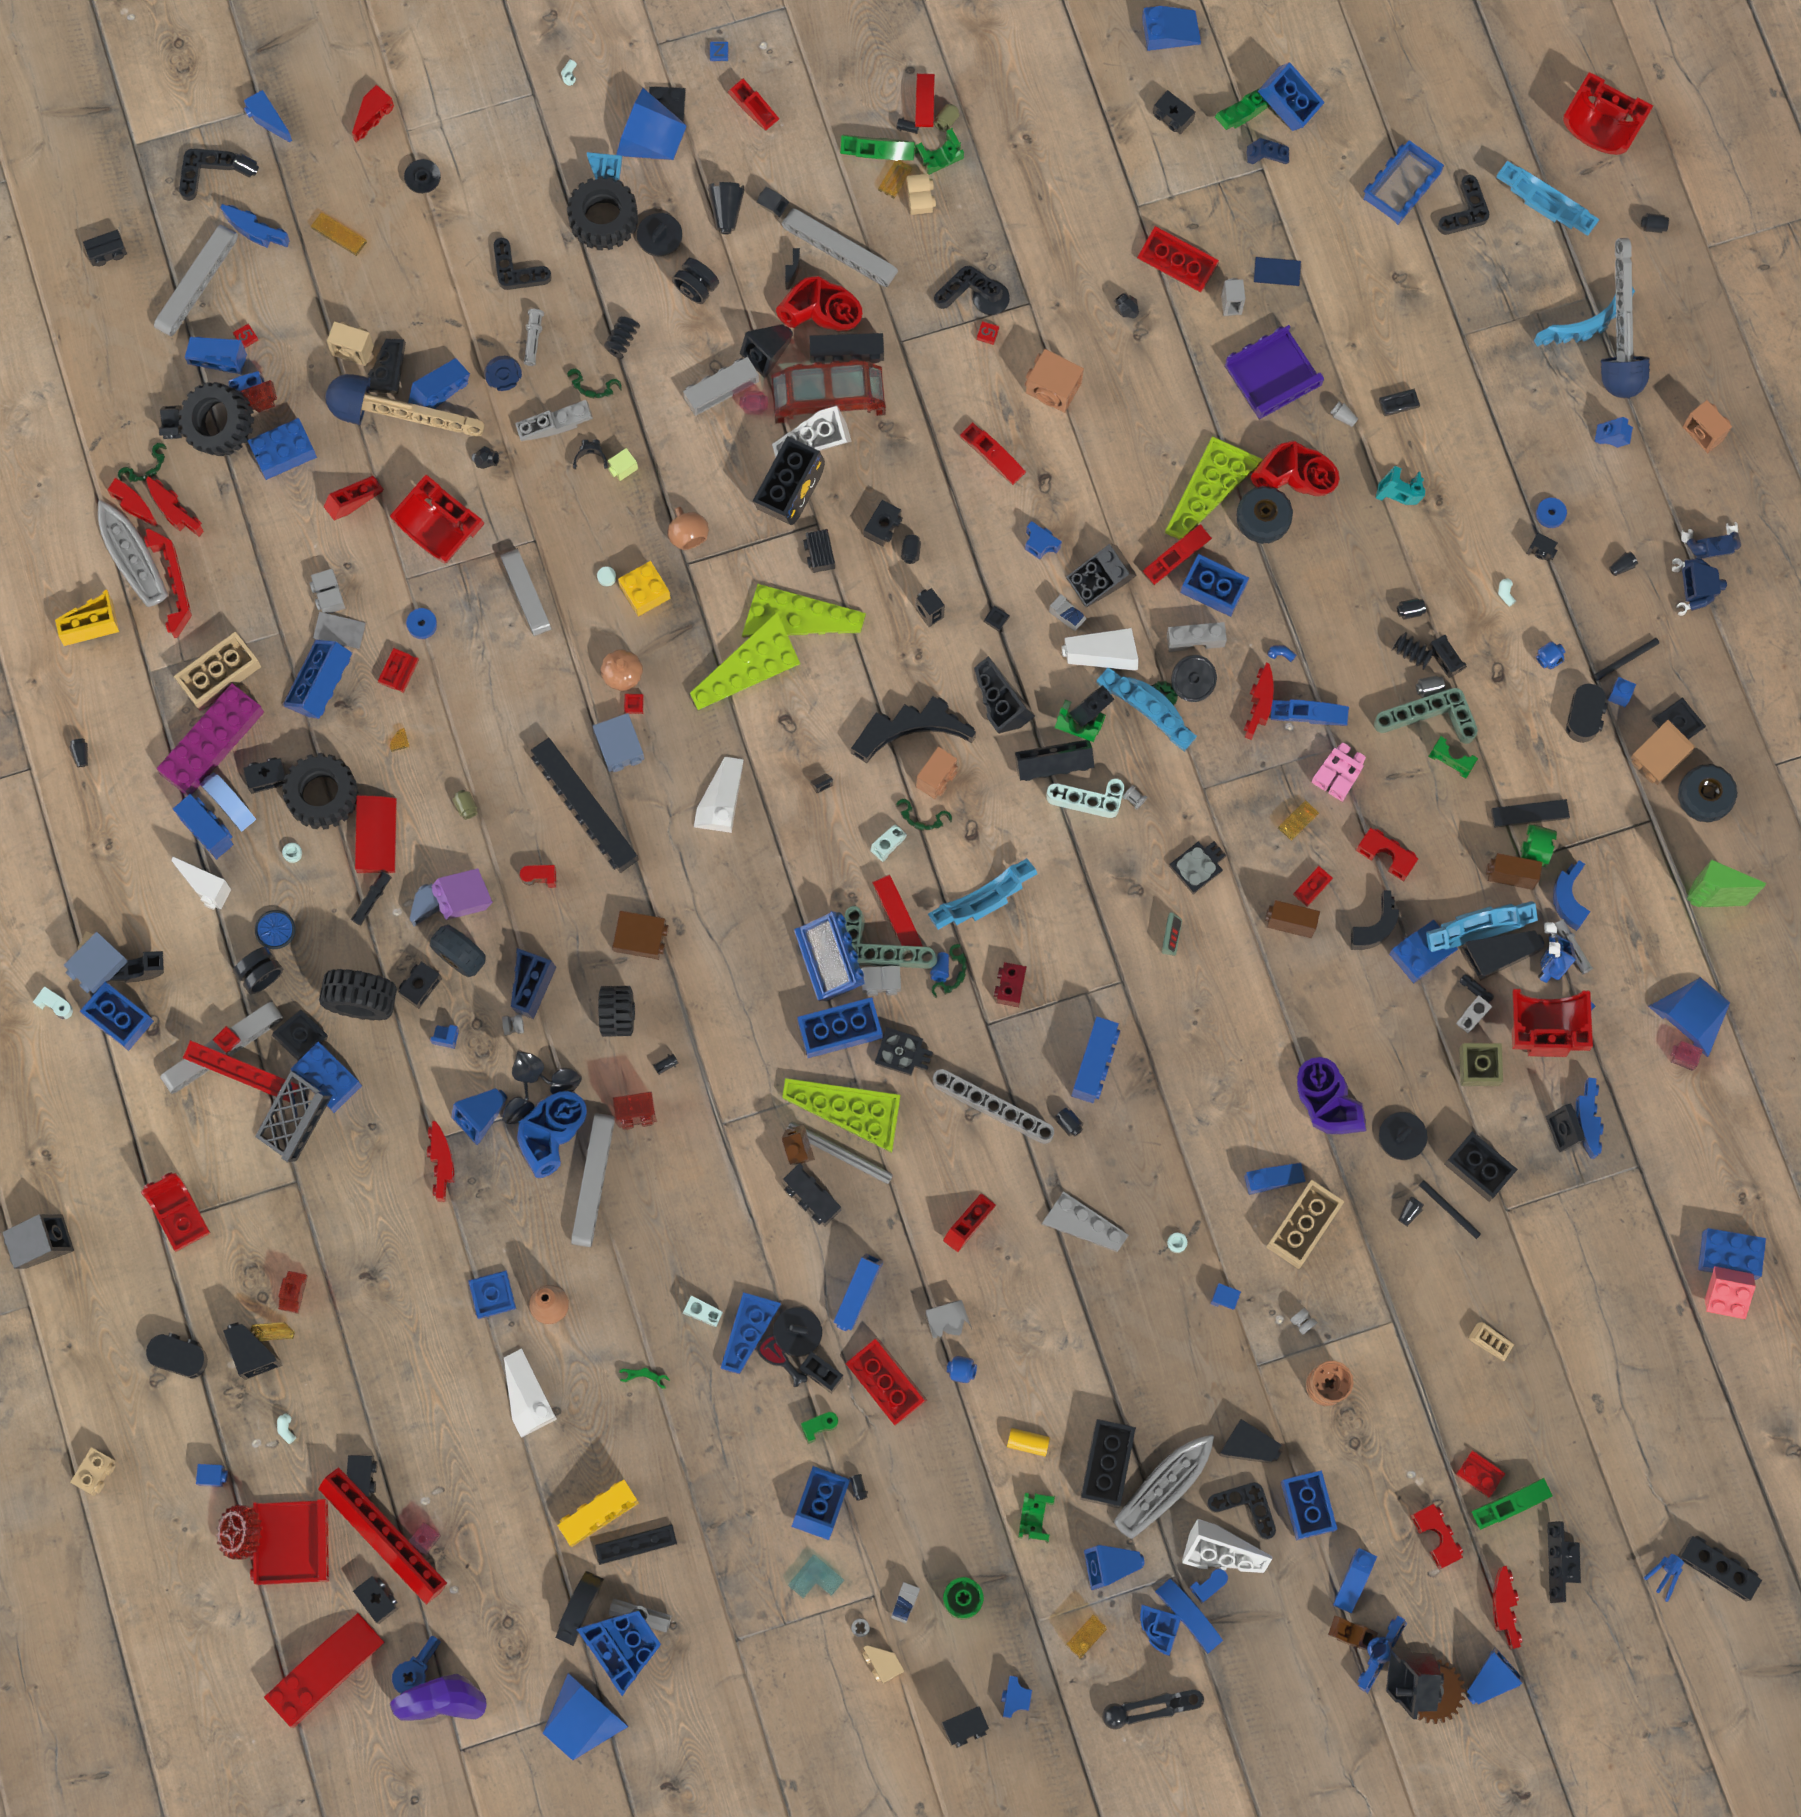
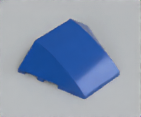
[616,88,687,160]
[1648,977,1730,1057]
[577,1610,661,1696]
[543,1673,628,1760]

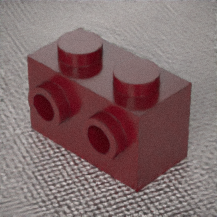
[994,962,1027,1008]

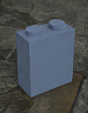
[593,713,645,772]
[64,932,128,994]

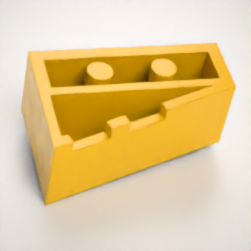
[55,590,119,646]

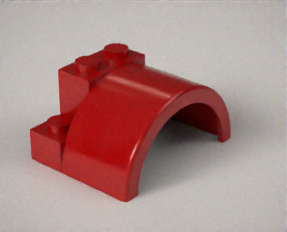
[1563,72,1654,155]
[390,475,484,564]
[1512,989,1593,1057]

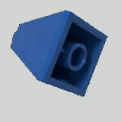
[451,1088,507,1145]
[1084,1545,1145,1590]
[1466,1647,1523,1704]

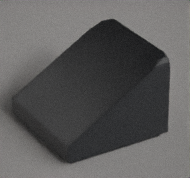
[811,774,833,793]

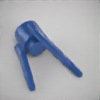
[1644,1554,1684,1602]

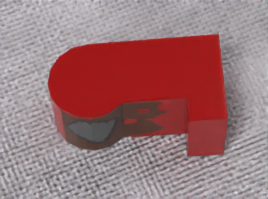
[520,865,556,888]

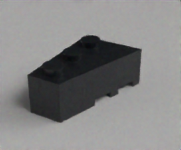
[783,1163,842,1226]

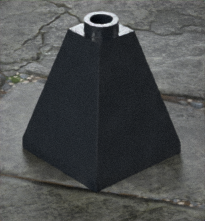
[740,324,793,378]

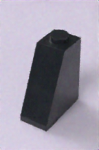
[1219,1419,1282,1464]

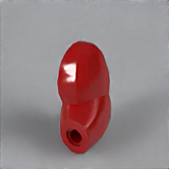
[776,276,863,332]
[1251,440,1340,497]

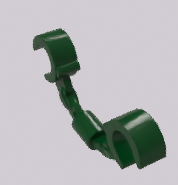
[567,369,622,399]
[118,443,167,482]
[896,799,952,831]
[932,944,967,998]

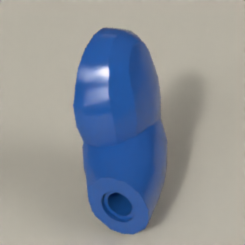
[517,1091,587,1178]

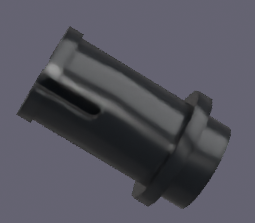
[896,117,919,134]
[653,1054,679,1075]
[849,1474,868,1501]

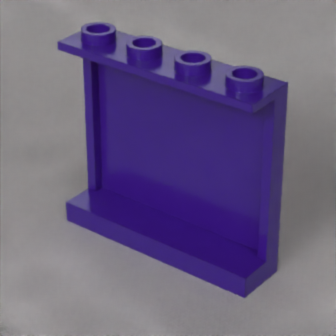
[1225,325,1324,420]

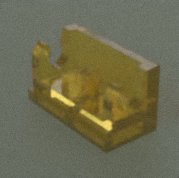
[1065,1614,1107,1659]

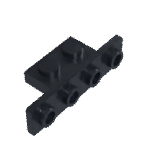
[1547,1521,1581,1603]

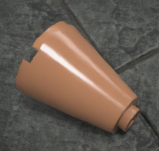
[529,1285,569,1324]

